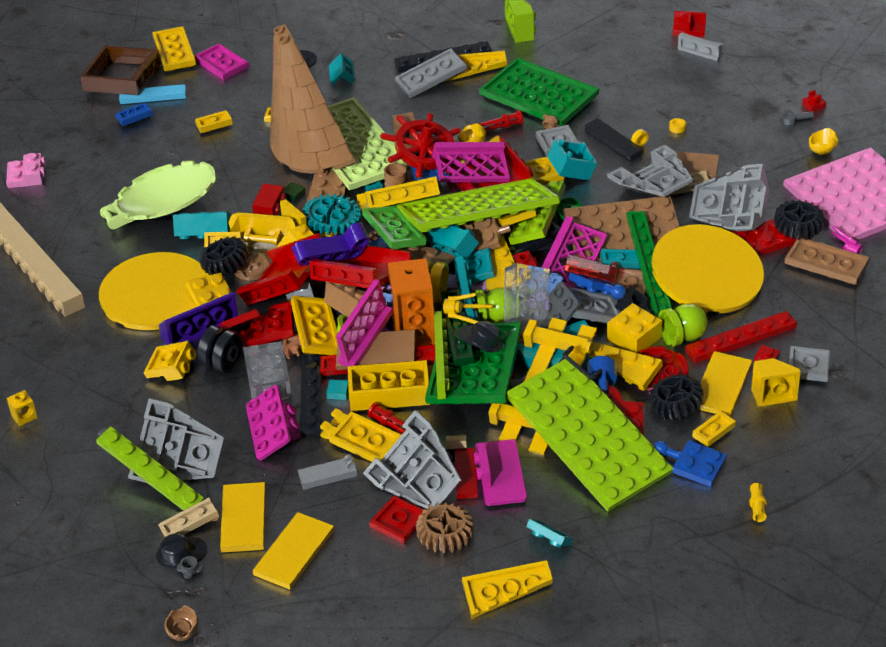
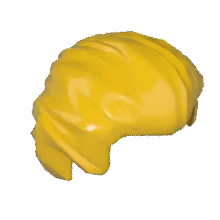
[458,123,486,142]
[809,128,838,155]

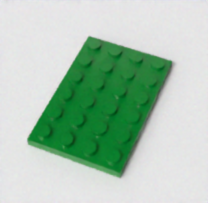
[479,57,599,126]
[425,322,522,404]

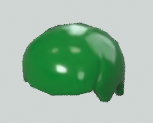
[556,197,582,222]

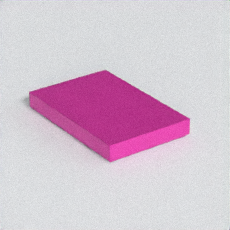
[194,43,249,80]

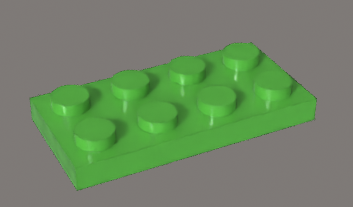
[362,205,426,249]

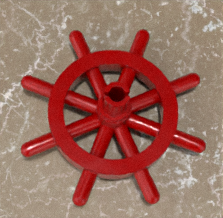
[380,113,461,178]

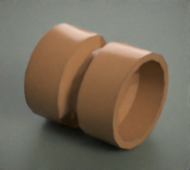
[384,163,407,187]

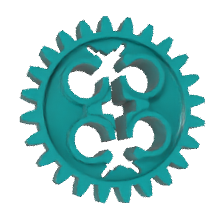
[303,193,361,236]

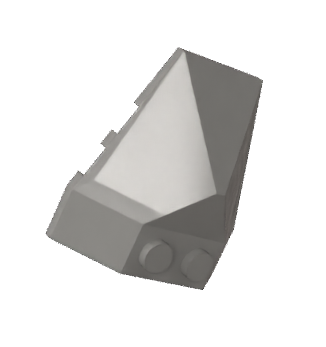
[607,145,693,197]
[689,163,769,231]
[128,398,224,483]
[363,410,462,509]

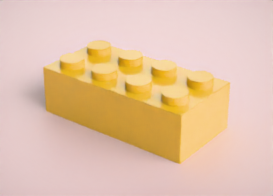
[348,360,430,411]

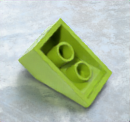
[505,0,536,43]

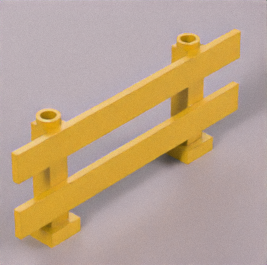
[488,318,597,455]

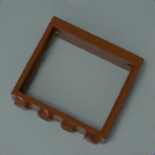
[80,45,161,95]

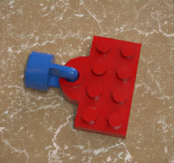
[587,356,644,436]

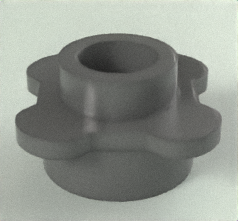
[177,556,203,578]

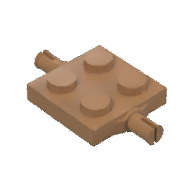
[459,217,511,252]

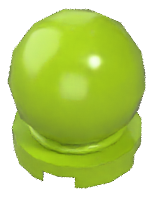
[475,288,520,323]
[658,303,708,347]

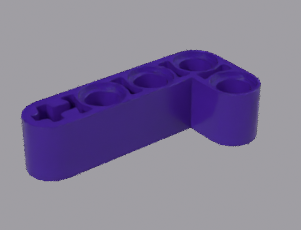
[291,223,370,266]

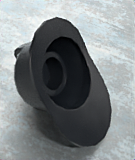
[458,321,503,352]
[156,533,207,568]

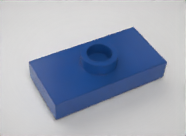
[115,102,153,126]

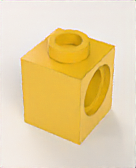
[7,390,37,426]

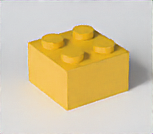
[607,303,662,353]

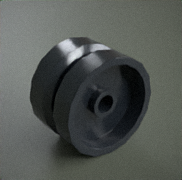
[197,325,244,374]

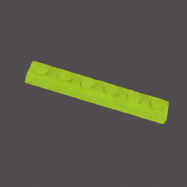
[434,311,449,399]
[96,426,204,511]

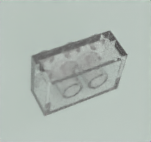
[504,263,550,328]
[243,341,292,399]

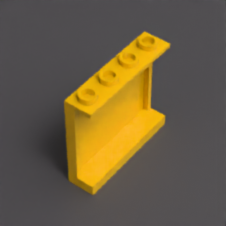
[356,177,440,212]

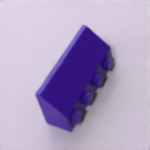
[159,292,238,345]

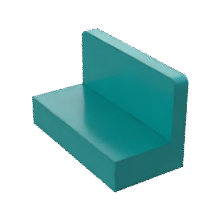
[329,53,356,85]

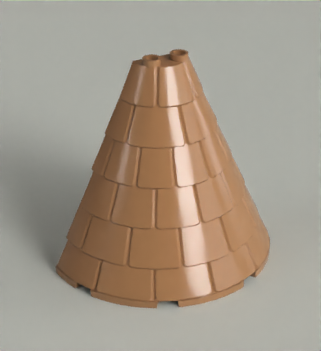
[270,24,356,173]

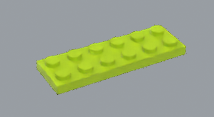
[509,180,566,245]

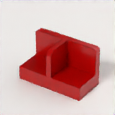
[672,11,706,37]

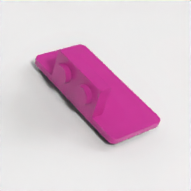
[246,385,300,461]
[474,439,527,506]

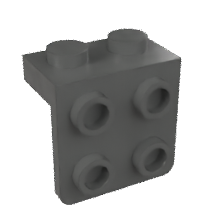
[538,281,581,326]

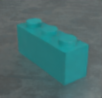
[173,211,230,239]
[424,225,479,260]

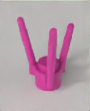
[832,226,863,254]

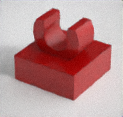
[802,90,826,112]

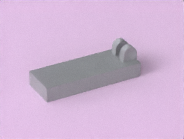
[678,32,723,61]
[298,454,357,490]

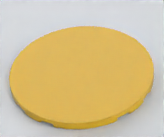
[651,224,764,313]
[99,252,209,330]

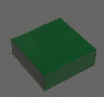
[284,182,306,201]

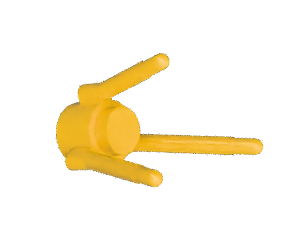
[443,293,493,324]

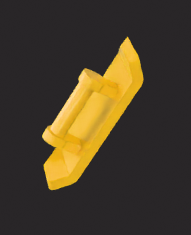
[228,212,296,245]

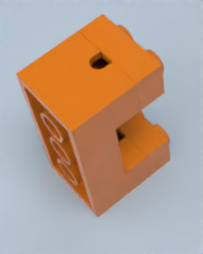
[388,258,435,347]

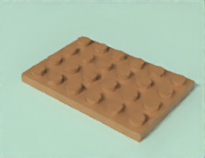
[564,195,679,270]

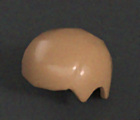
[164,605,199,641]

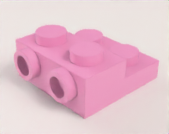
[6,153,46,188]

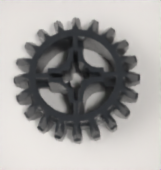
[774,199,824,240]
[199,236,249,276]
[649,373,704,421]

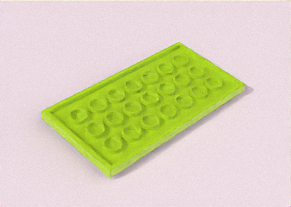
[396,178,559,232]
[506,356,673,512]

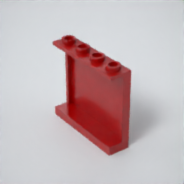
[450,137,534,191]
[236,233,322,306]
[309,245,412,288]

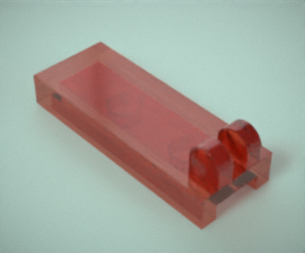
[564,255,618,282]

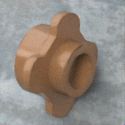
[542,114,559,129]

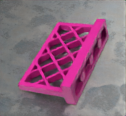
[432,142,510,183]
[540,216,607,290]
[336,279,393,367]

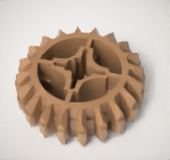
[416,502,474,554]

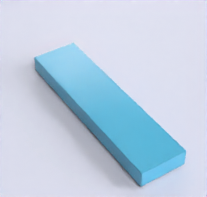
[119,84,186,104]

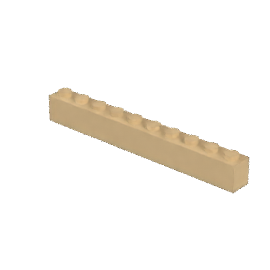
[0,203,85,317]

